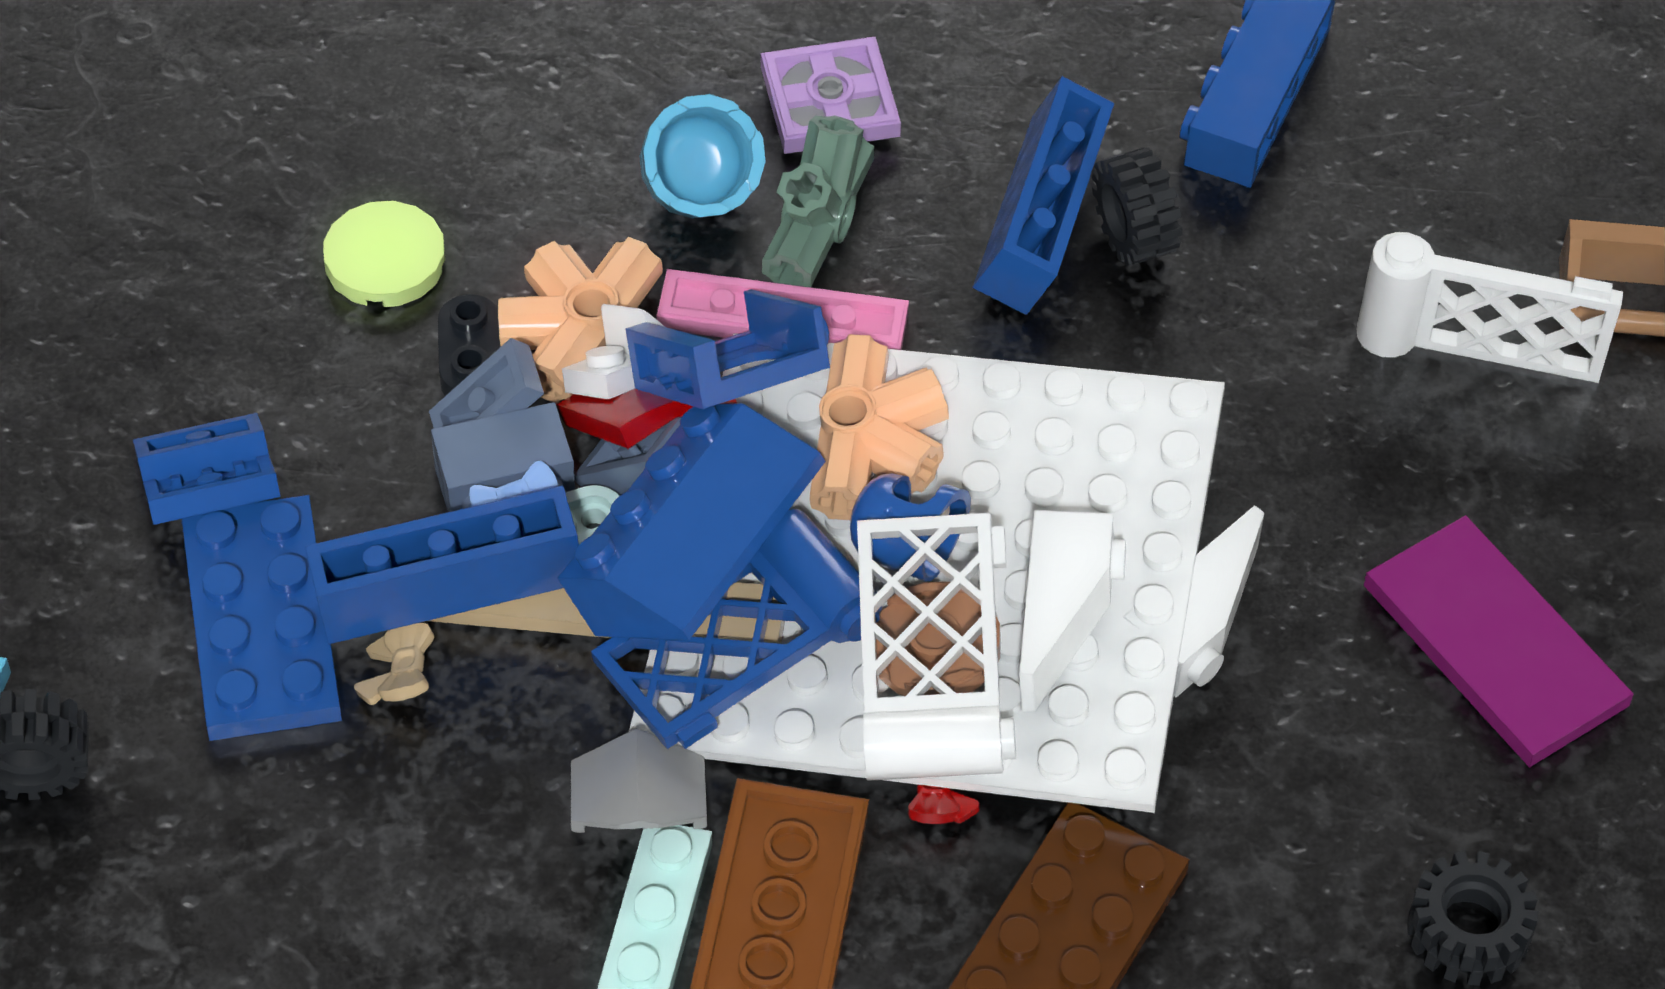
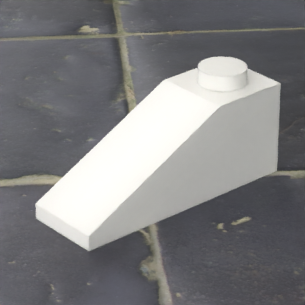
[1123,505,1264,697]
[1019,510,1126,712]

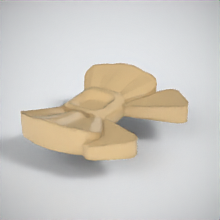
[354,622,435,705]

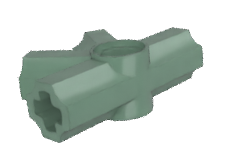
[762,115,874,288]

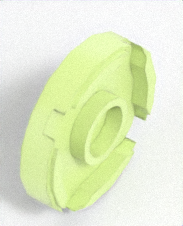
[323,201,445,307]

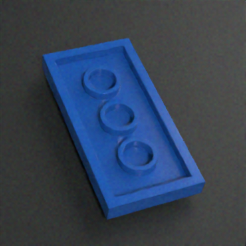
[182,495,342,741]

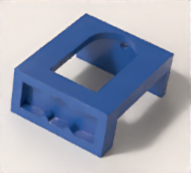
[625,289,830,409]

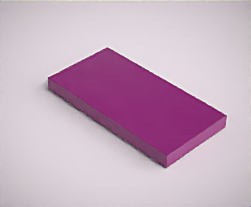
[1363,515,1634,767]

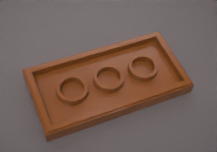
[690,778,869,989]

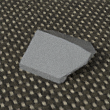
[571,728,707,833]

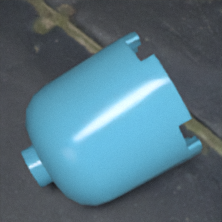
[639,94,766,219]

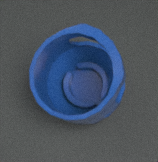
[850,473,971,582]

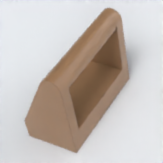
[1559,219,1665,337]

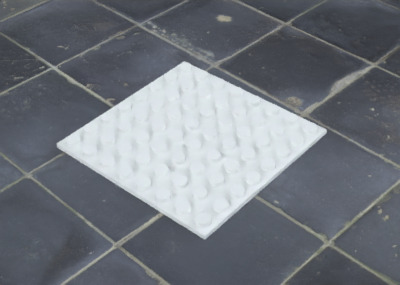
[629,333,1225,813]

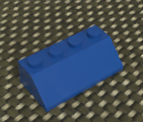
[557,403,826,640]

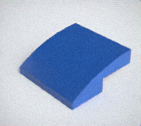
[133,413,281,525]

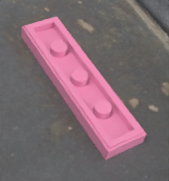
[656,269,909,350]

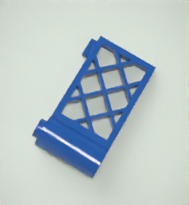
[591,509,882,749]

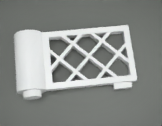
[1357,232,1623,383]
[857,513,1016,781]

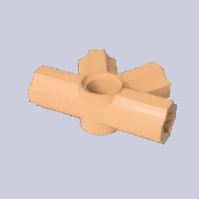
[498,237,663,404]
[809,334,949,520]

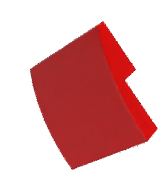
[556,388,737,449]

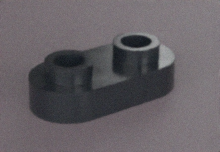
[438,294,501,396]

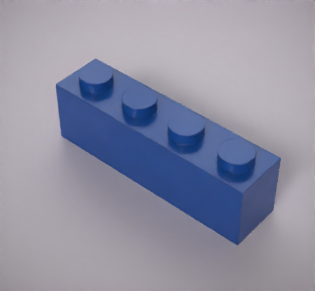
[1180,0,1335,188]
[972,76,1114,315]
[305,485,579,644]

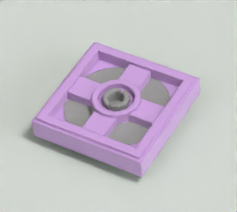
[761,37,901,154]

